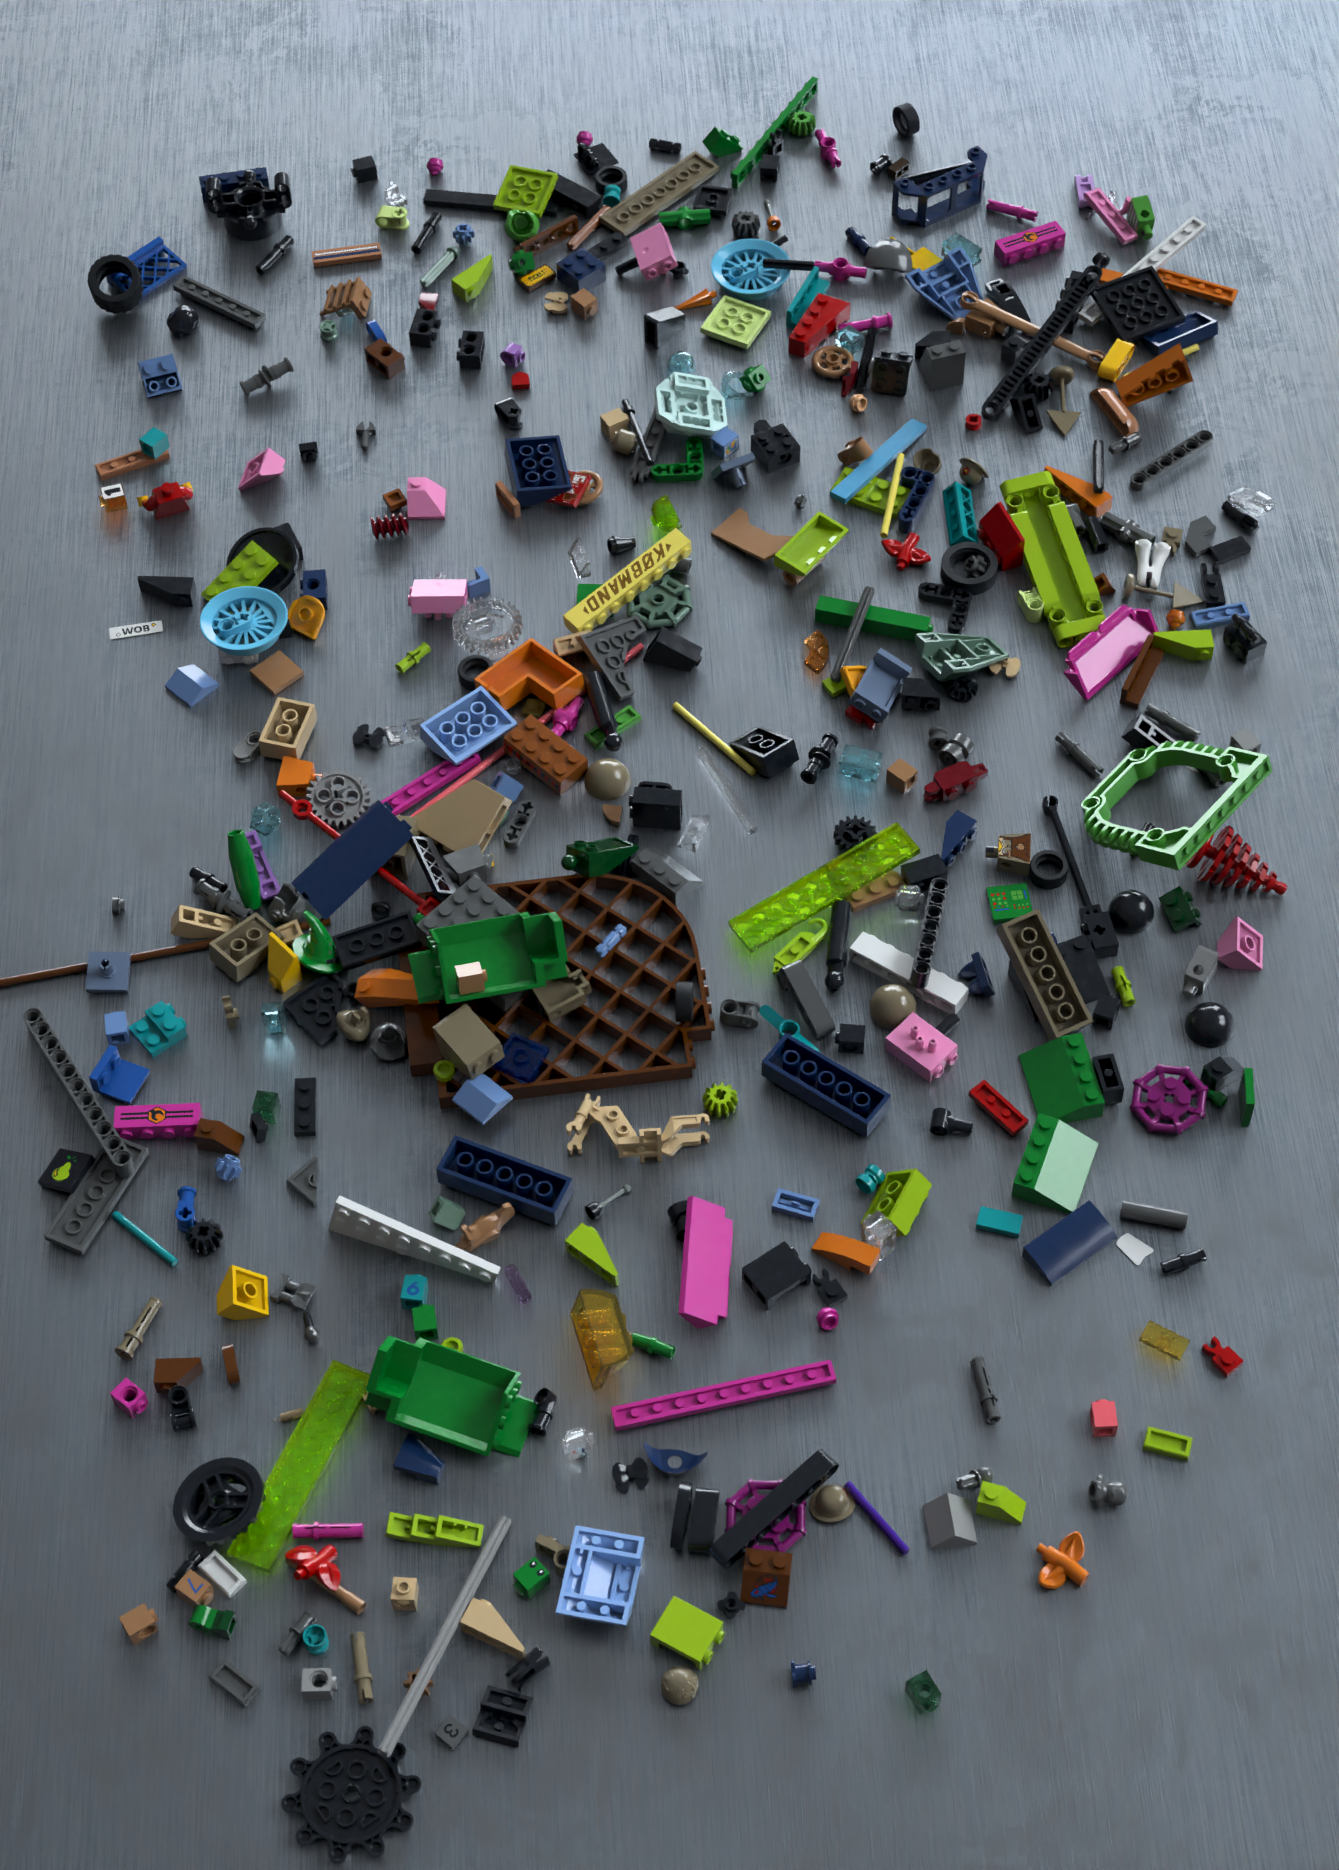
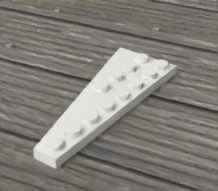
[328,1195,501,1283]

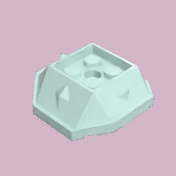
[654,372,728,439]

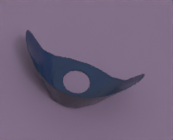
[643,1442,708,1477]

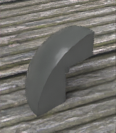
[863,238,912,273]

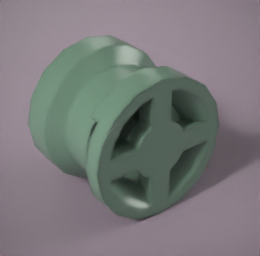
[319,320,338,342]

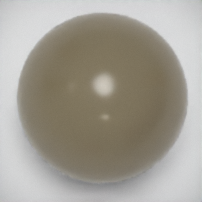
[869,984,916,1030]

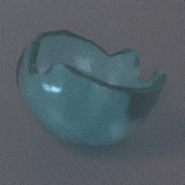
[668,351,696,374]

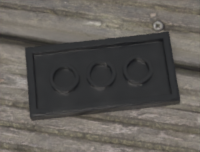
[332,910,422,972]

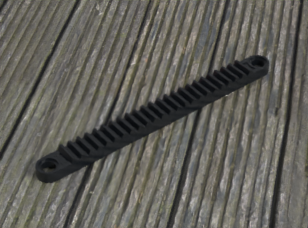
[981,265,1102,421]

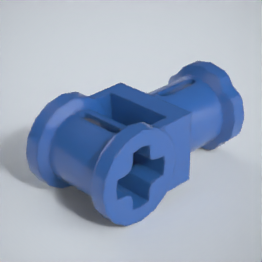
[175,1186,197,1233]

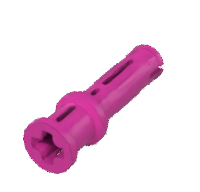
[838,312,893,336]

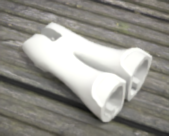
[1135,539,1171,590]

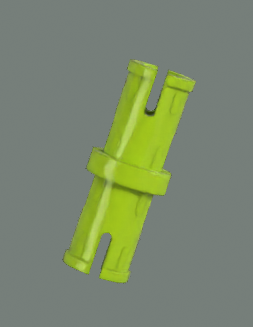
[395,642,431,674]
[1111,966,1136,1007]

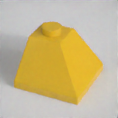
[268,932,303,993]
[216,1265,269,1320]

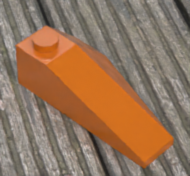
[354,968,439,1008]

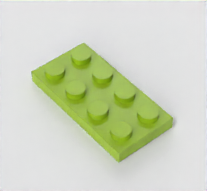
[830,467,911,519]
[201,541,279,614]

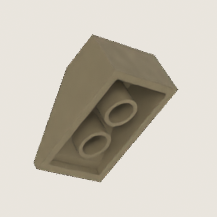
[209,912,283,982]

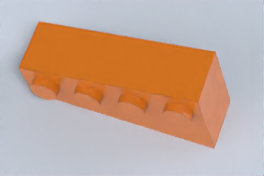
[1115,343,1193,407]

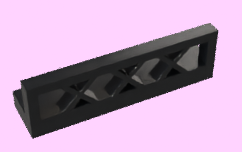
[409,836,456,904]

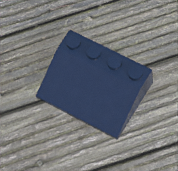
[504,435,572,507]

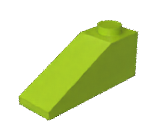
[451,254,493,303]
[1152,629,1214,660]
[565,1223,619,1287]

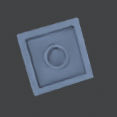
[711,452,755,488]
[86,951,131,993]

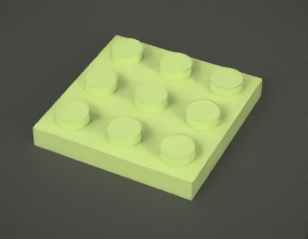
[700,295,771,349]

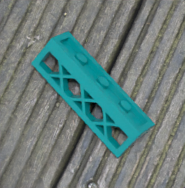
[786,266,830,329]
[942,481,979,546]

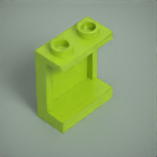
[650,1596,725,1670]

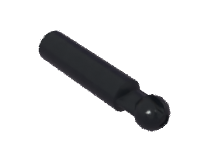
[583,671,623,752]
[824,900,852,991]

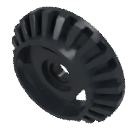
[173,1457,266,1546]

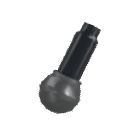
[303,1312,320,1342]

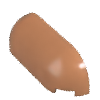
[1090,388,1139,437]

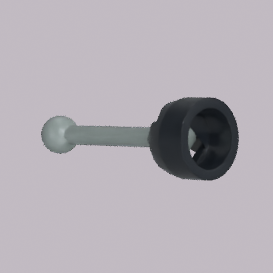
[585,1184,631,1221]

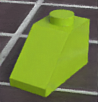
[976,1481,1026,1525]

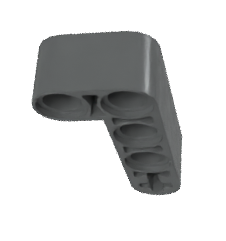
[776,960,836,1039]

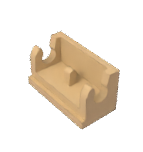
[553,630,591,659]

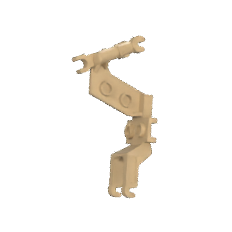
[566,1093,709,1163]

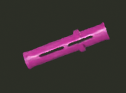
[986,198,1038,222]
[292,1521,364,1540]

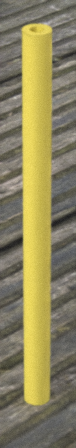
[880,453,905,538]
[672,702,756,776]

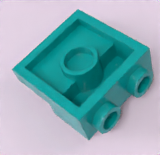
[129,1001,187,1058]

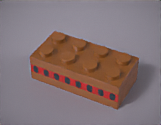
[503,714,588,796]

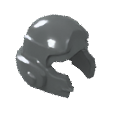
[267,882,306,924]

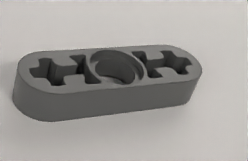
[503,799,537,849]

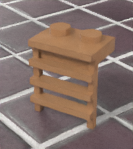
[320,277,372,320]

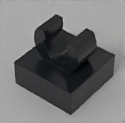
[299,441,318,462]

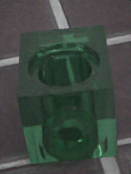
[252,1090,281,1124]
[905,1670,942,1714]

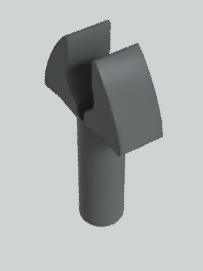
[356,421,376,450]

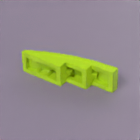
[385,1512,484,1548]

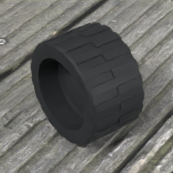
[87,254,144,314]

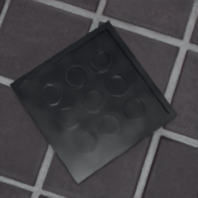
[1091,266,1186,342]

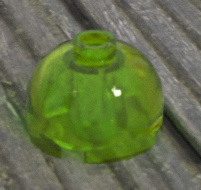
[649,494,683,532]

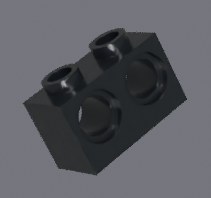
[409,308,441,348]
[456,330,485,369]

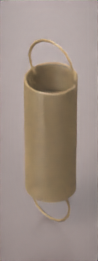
[274,1408,311,1422]

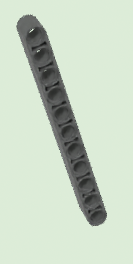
[23,1008,136,1178]

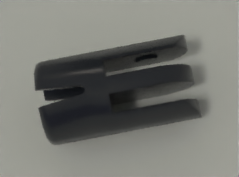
[504,1647,551,1692]

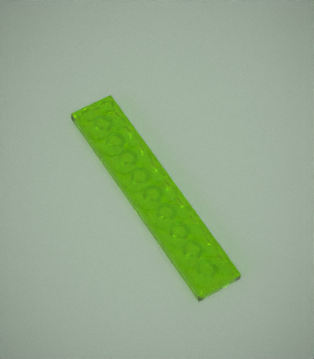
[728,822,920,953]
[227,1360,370,1573]

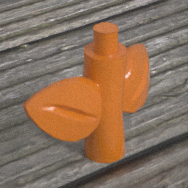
[1036,1531,1090,1589]

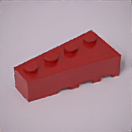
[789,293,851,358]

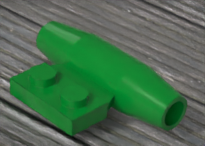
[227,829,261,910]

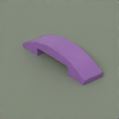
[245,830,280,901]

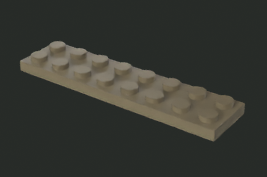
[599,151,719,236]

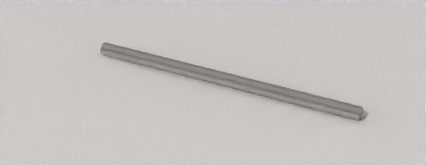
[378,1516,511,1757]

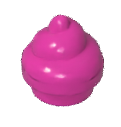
[576,131,593,147]
[427,157,444,176]
[816,1307,839,1330]

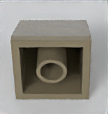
[374,815,420,880]
[432,1004,505,1080]

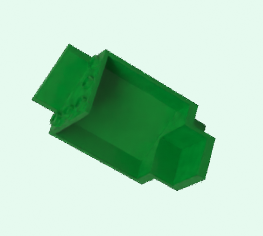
[408,912,568,1004]
[365,1336,536,1458]

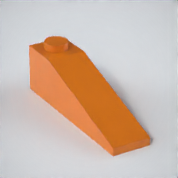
[1044,466,1113,518]

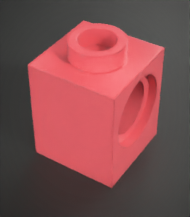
[1089,1399,1118,1437]

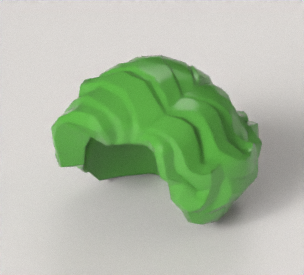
[504,210,539,243]

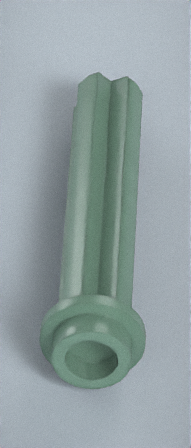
[420,246,459,288]

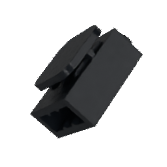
[629,781,683,830]

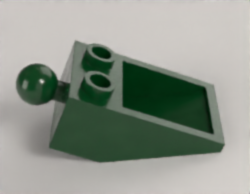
[561,837,639,877]

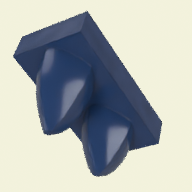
[958,951,995,997]

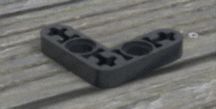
[918,582,972,635]

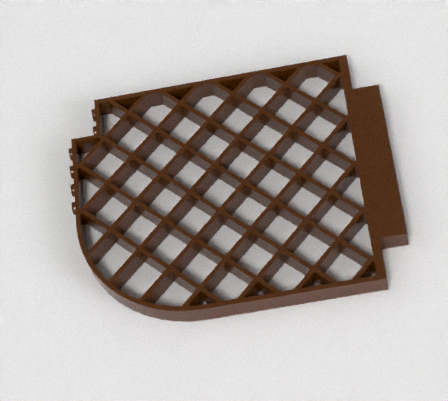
[398,874,715,1109]

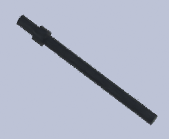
[622,399,654,466]

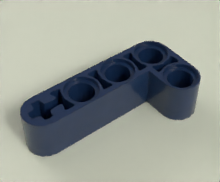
[898,466,935,534]

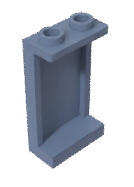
[848,648,913,724]

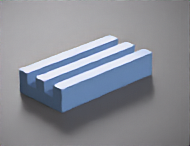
[772,1188,820,1222]

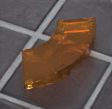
[804,630,829,675]

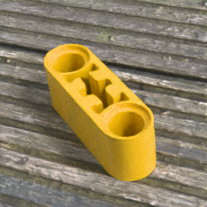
[1097,339,1135,382]

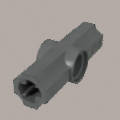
[1100,512,1156,548]

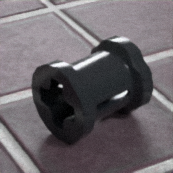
[870,154,892,176]

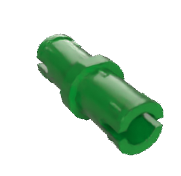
[630,1332,676,1360]

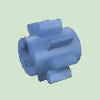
[453,223,475,245]
[214,1154,242,1181]

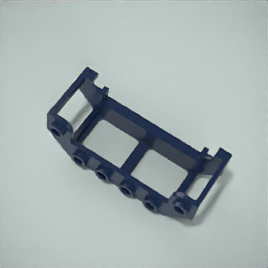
[892,145,988,228]

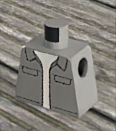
[1182,945,1219,998]

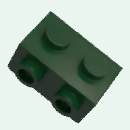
[1159,886,1202,933]

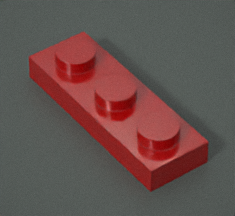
[968,1080,1029,1136]

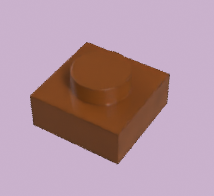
[383,488,407,511]

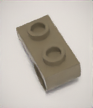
[535,1533,571,1578]

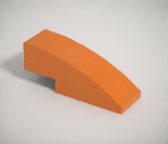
[811,1232,881,1275]

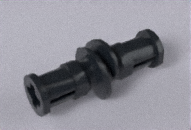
[800,733,839,784]

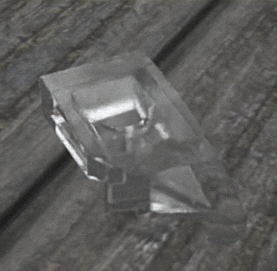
[384,181,408,207]

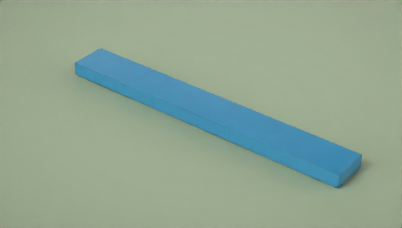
[830,418,927,504]

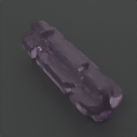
[504,1264,532,1304]

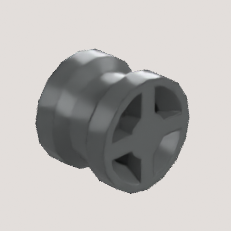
[928,726,948,750]

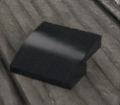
[472,1685,534,1747]

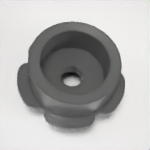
[112,895,125,915]

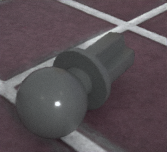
[956,1466,994,1490]

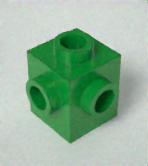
[508,250,536,276]
[739,364,772,394]

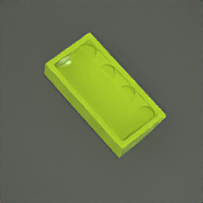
[774,511,849,576]

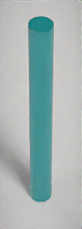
[111,1211,178,1266]

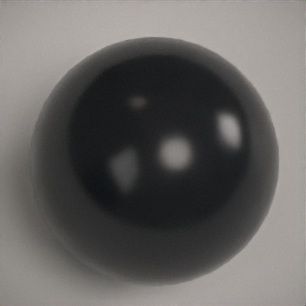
[1108,889,1154,934]

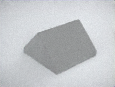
[923,1492,977,1550]

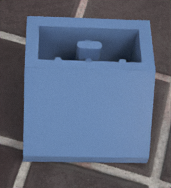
[137,354,182,397]

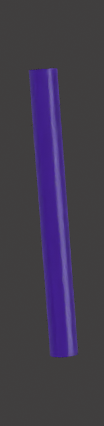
[844,1481,910,1556]

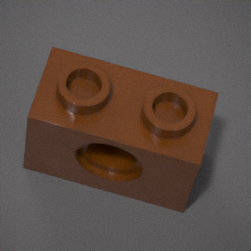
[365,338,405,379]

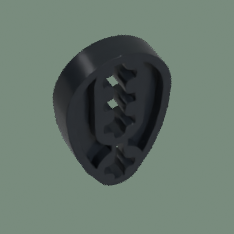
[670,1481,693,1550]

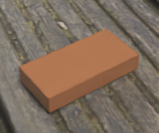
[495,481,521,518]

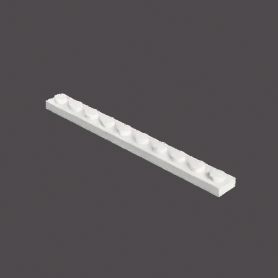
[1078,216,1206,327]

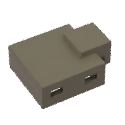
[531,965,592,1022]

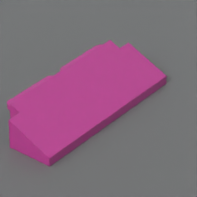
[1063,605,1159,700]
[678,1196,733,1329]

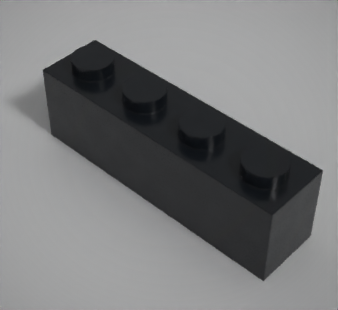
[546,169,602,220]

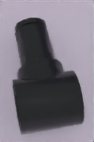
[930,1108,974,1136]

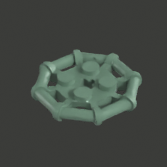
[626,574,693,630]

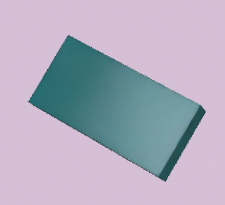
[976,1206,1023,1238]

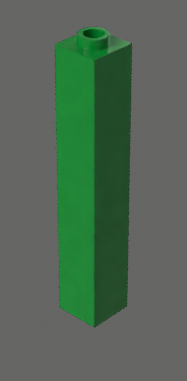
[815,595,933,642]

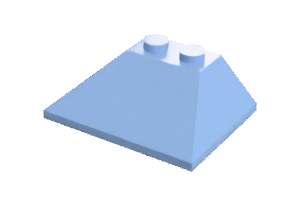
[556,1525,645,1627]

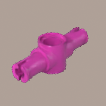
[815,129,842,168]
[814,257,867,281]
[551,696,584,737]

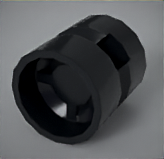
[667,1200,687,1242]

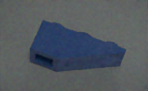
[941,810,978,867]

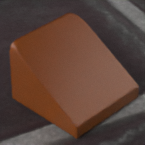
[1094,572,1116,596]

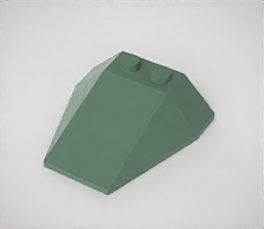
[915,632,1009,682]

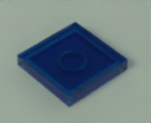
[492,1032,550,1083]

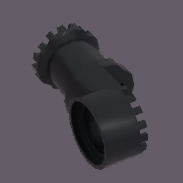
[528,1388,557,1437]

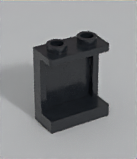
[742,1241,812,1310]

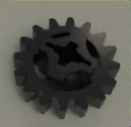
[833,815,877,856]

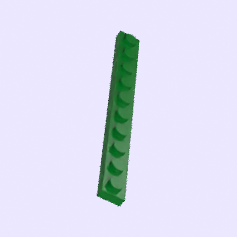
[730,76,818,188]

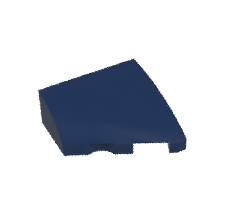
[393,1433,446,1485]

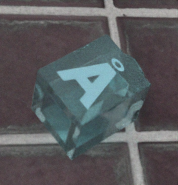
[836,325,864,355]

